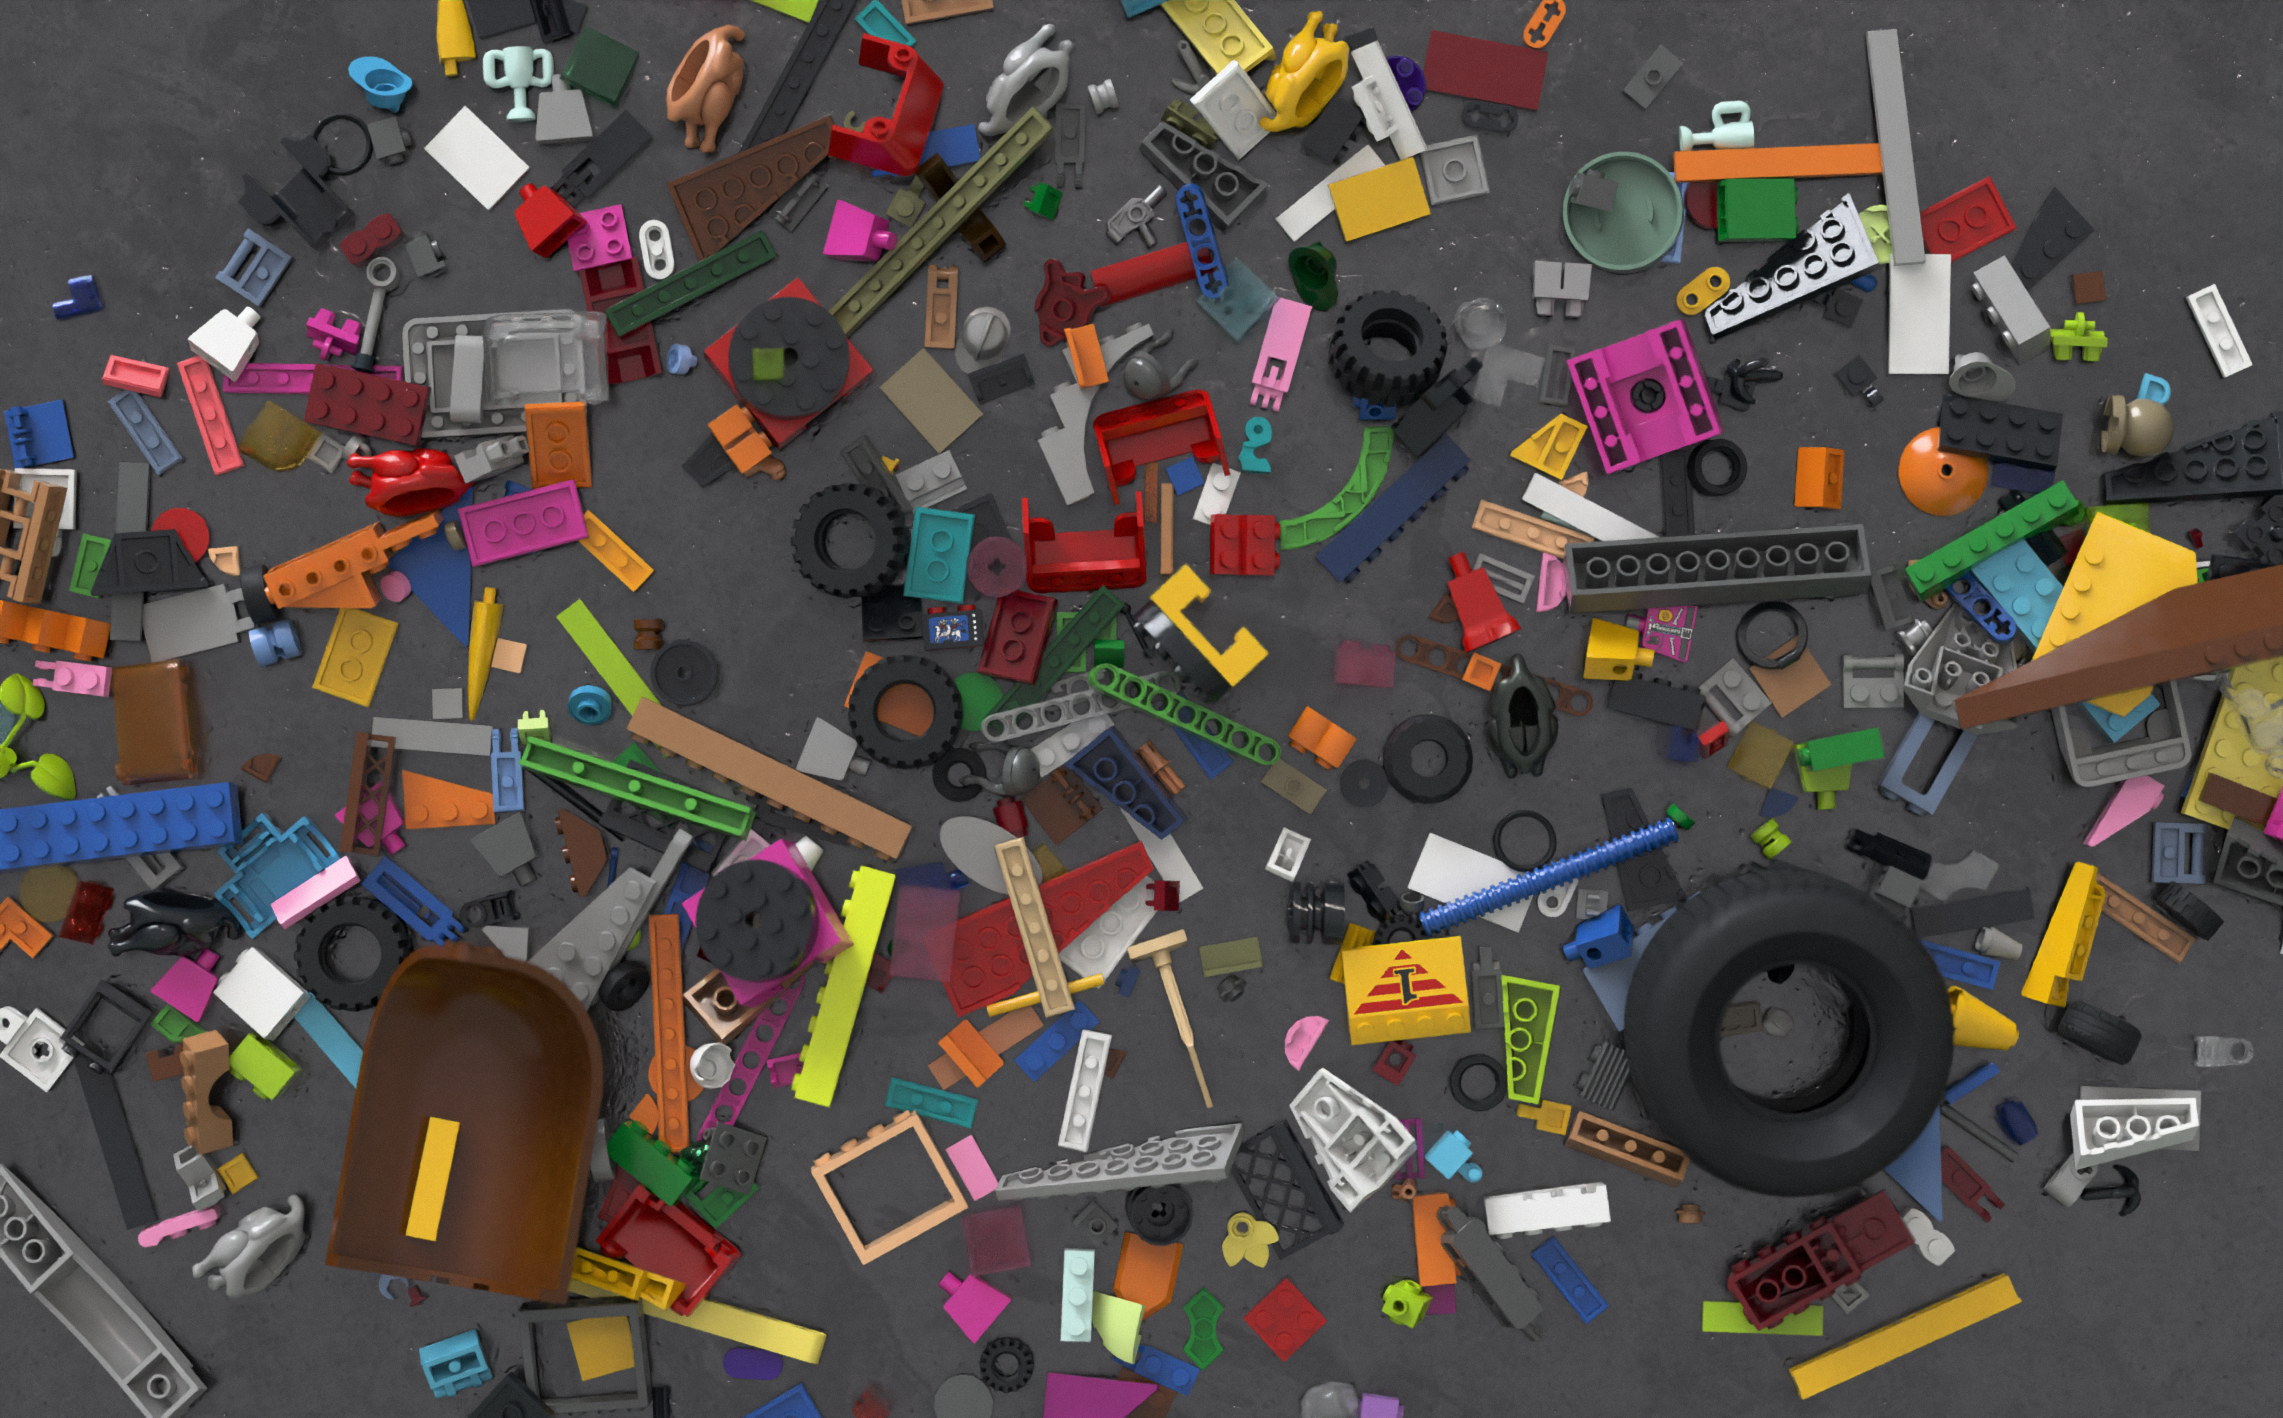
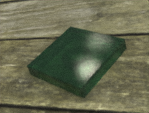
[559,25,639,105]

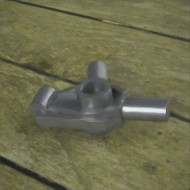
[1106,184,1167,247]

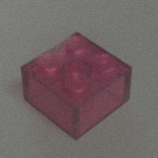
[961,1204,1032,1277]

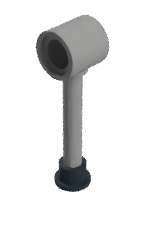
[351,257,400,373]

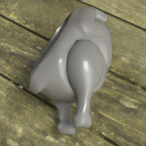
[979,24,1073,136]
[192,1195,305,1299]

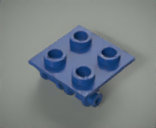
[4,399,74,468]

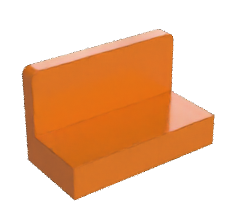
[1064,324,1109,390]
[1794,447,1845,509]
[938,1019,1004,1088]

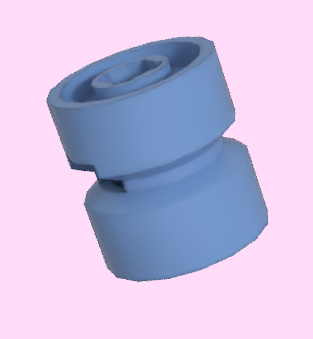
[249,618,302,667]

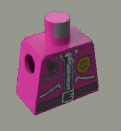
[1625,606,1697,663]

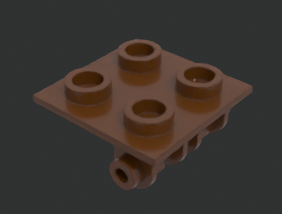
[1020,765,1103,846]

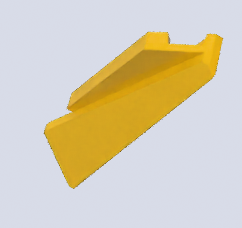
[2021,862,2106,1007]

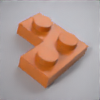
[0,896,54,958]

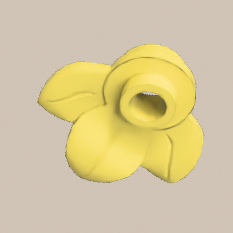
[1222,1212,1279,1268]

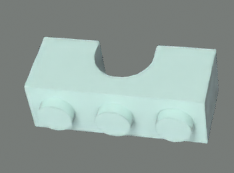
[1061,1248,1095,1342]

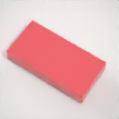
[102,355,169,397]

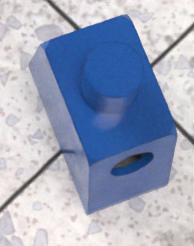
[1563,904,1634,969]

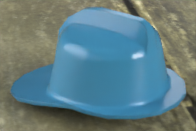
[348,56,413,113]

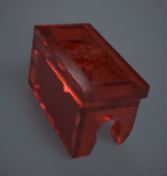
[852,1384,892,1418]

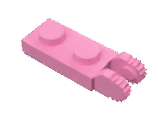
[33,660,112,697]
[137,1203,222,1248]

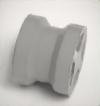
[1088,79,1119,114]

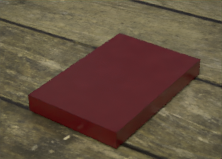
[977,587,1058,686]

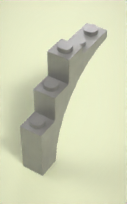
[1038,322,1154,507]

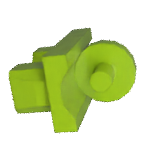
[2050,312,2108,361]

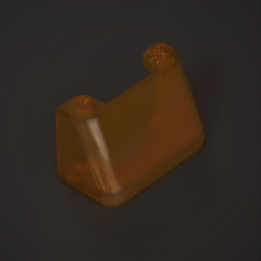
[110,659,198,786]

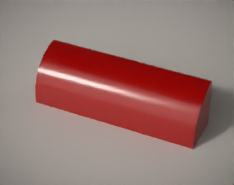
[1090,242,1214,308]

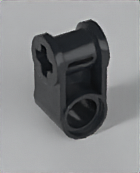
[459,890,519,928]

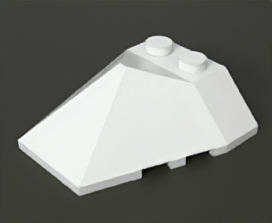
[1289,1068,1417,1213]

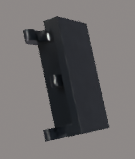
[968,353,1035,404]

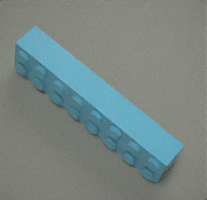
[1968,540,2161,743]

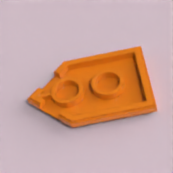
[1113,1231,1183,1321]

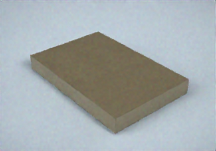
[879,348,984,454]

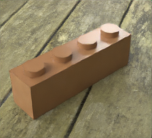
[1565,1111,1690,1188]

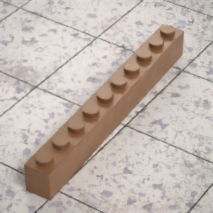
[627,697,914,862]

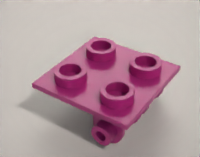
[568,204,633,272]

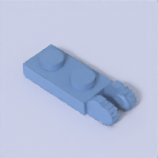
[491,728,525,813]

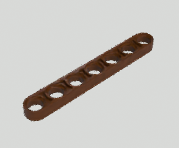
[1395,635,1593,716]

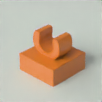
[1462,652,1501,692]

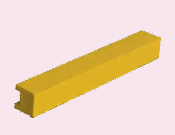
[1788,1273,2022,1400]

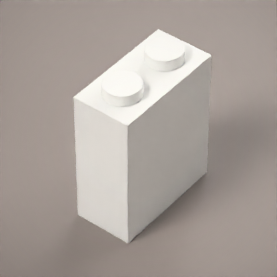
[213,947,312,1041]

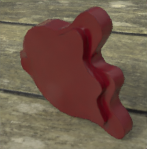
[1035,258,1111,346]

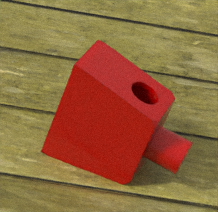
[515,183,587,259]

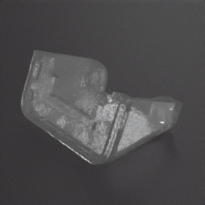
[482,312,609,407]

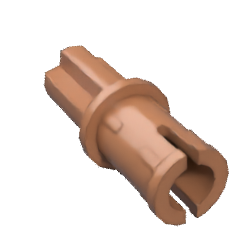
[1136,740,1185,796]

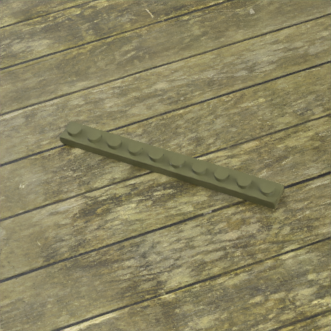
[828,107,1056,338]

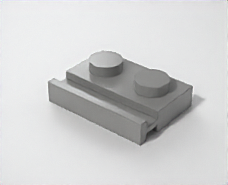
[895,450,968,514]

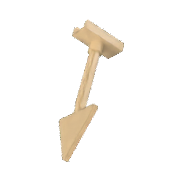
[1127,929,1213,1108]

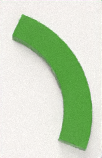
[1279,425,1394,551]

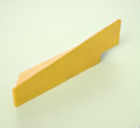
[571,1246,687,1310]

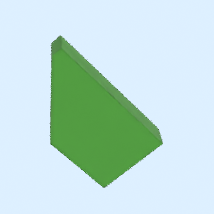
[150,1003,208,1043]

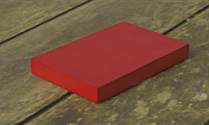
[1920,176,2017,263]

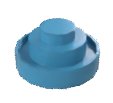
[568,685,612,725]

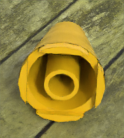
[1947,986,2019,1051]

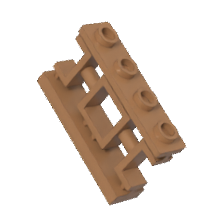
[0,469,67,604]

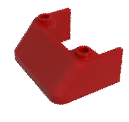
[828,33,943,176]
[1093,389,1231,505]
[1022,491,1147,593]

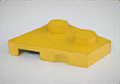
[1510,413,1588,481]

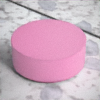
[380,571,411,602]

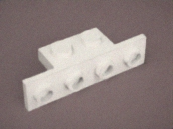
[1351,40,1427,160]

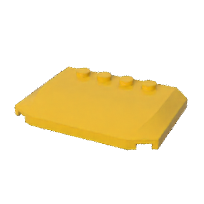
[2032,512,2198,718]

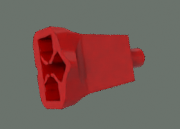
[1447,551,1521,654]

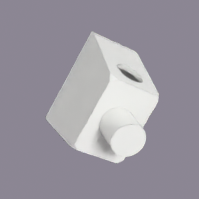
[188,306,260,382]

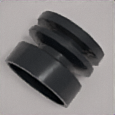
[1287,882,1345,945]
[1125,1183,1193,1246]

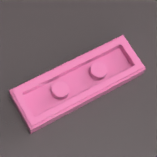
[270,856,361,929]

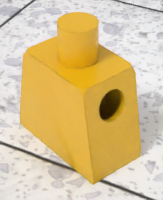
[1583,618,1655,681]

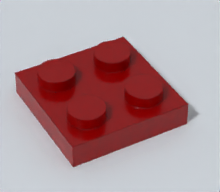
[1243,1277,1327,1362]

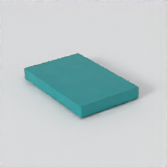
[903,507,976,604]

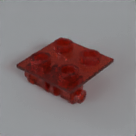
[58,880,114,944]

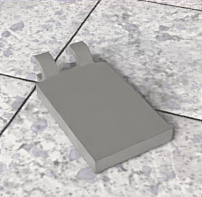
[142,584,259,664]

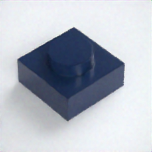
[1115,965,1141,998]

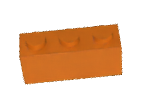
[1412,1192,1461,1286]

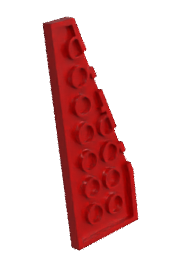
[922,840,1154,1018]

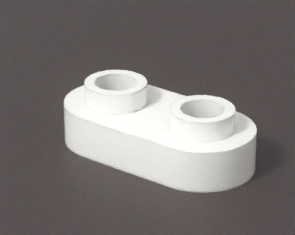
[639,220,675,280]
[1537,861,1579,917]

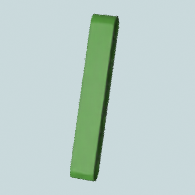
[1088,663,1281,767]

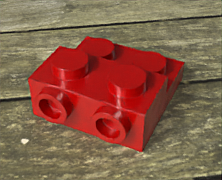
[1210,514,1281,576]

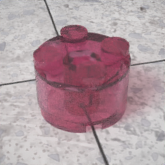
[967,537,1028,598]

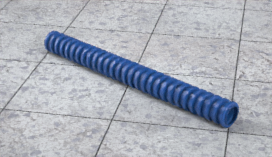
[1419,817,1679,937]

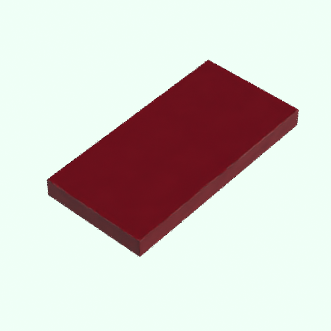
[1423,30,1549,111]

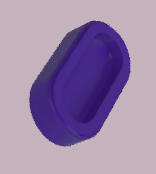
[723,1347,783,1380]

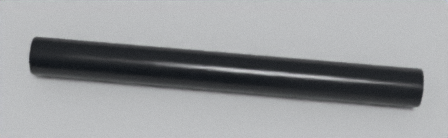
[527,770,626,842]

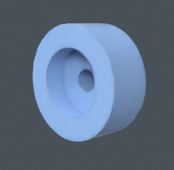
[666,344,697,375]

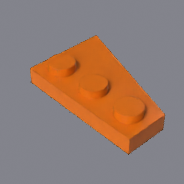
[402,770,496,829]

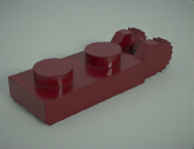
[1941,1144,2005,1223]

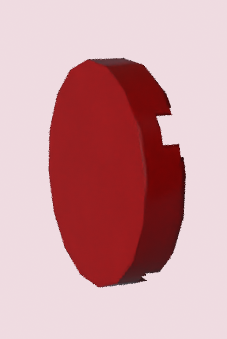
[151,508,211,563]

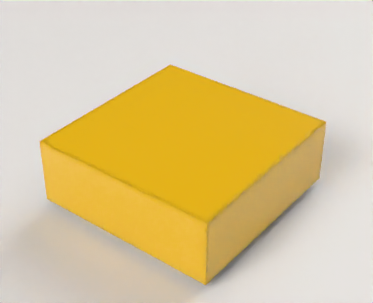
[217,1152,259,1194]

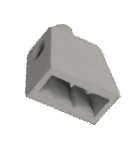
[535,74,595,144]
[795,717,871,781]

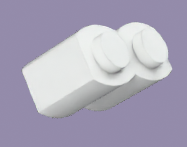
[1900,1206,1955,1266]

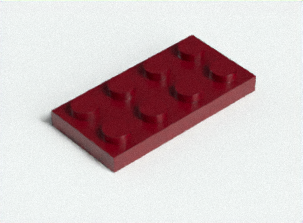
[304,363,431,446]

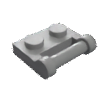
[1842,654,1904,708]
[1698,658,1772,738]

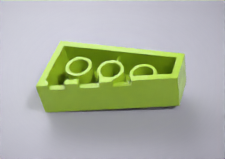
[1501,975,1562,1104]

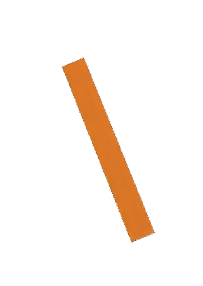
[1673,143,1883,183]
[649,913,690,1154]

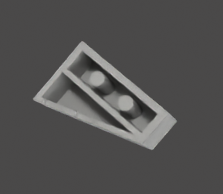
[1971,255,2050,366]

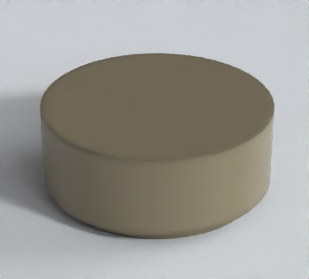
[444,520,467,551]

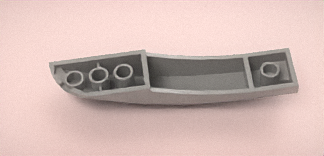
[0,1164,208,1418]

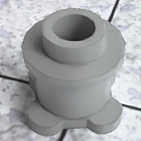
[1895,619,1933,656]

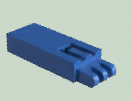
[871,124,981,178]
[361,856,468,946]

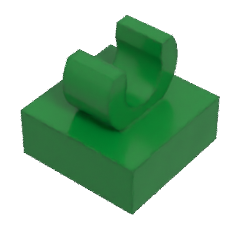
[1023,182,1063,221]

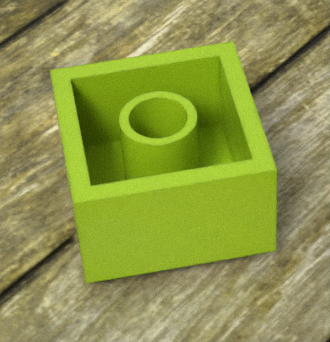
[229,1032,304,1100]

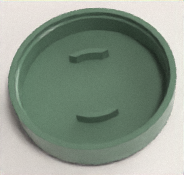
[1563,151,1684,274]

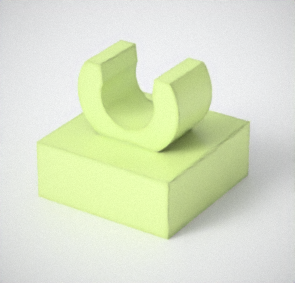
[518,710,551,745]

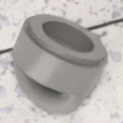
[342,433,372,461]

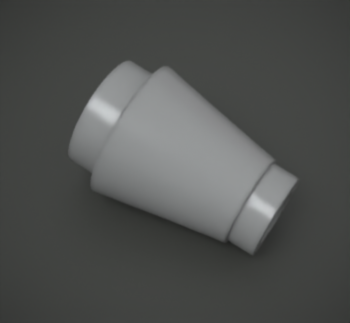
[1975,927,2023,961]

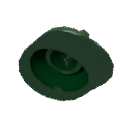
[1288,242,1338,311]

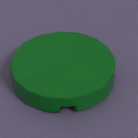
[954,672,1004,731]

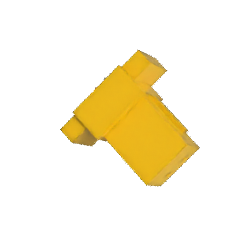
[882,456,900,475]

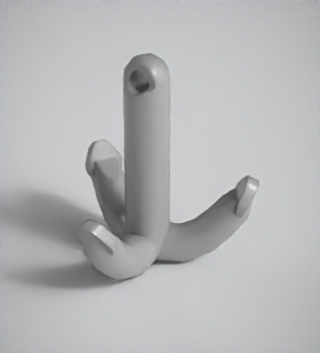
[1171,39,1216,94]

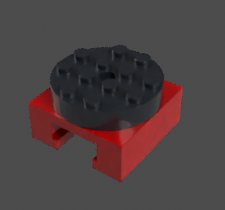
[704,277,873,451]

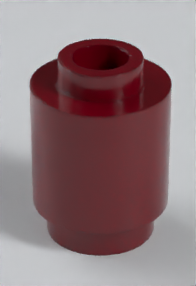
[992,796,1029,838]

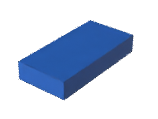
[1942,1061,2001,1105]

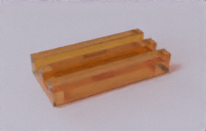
[1145,462,1158,524]

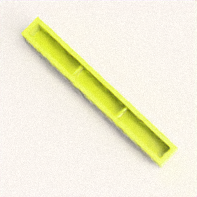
[791,865,896,1107]

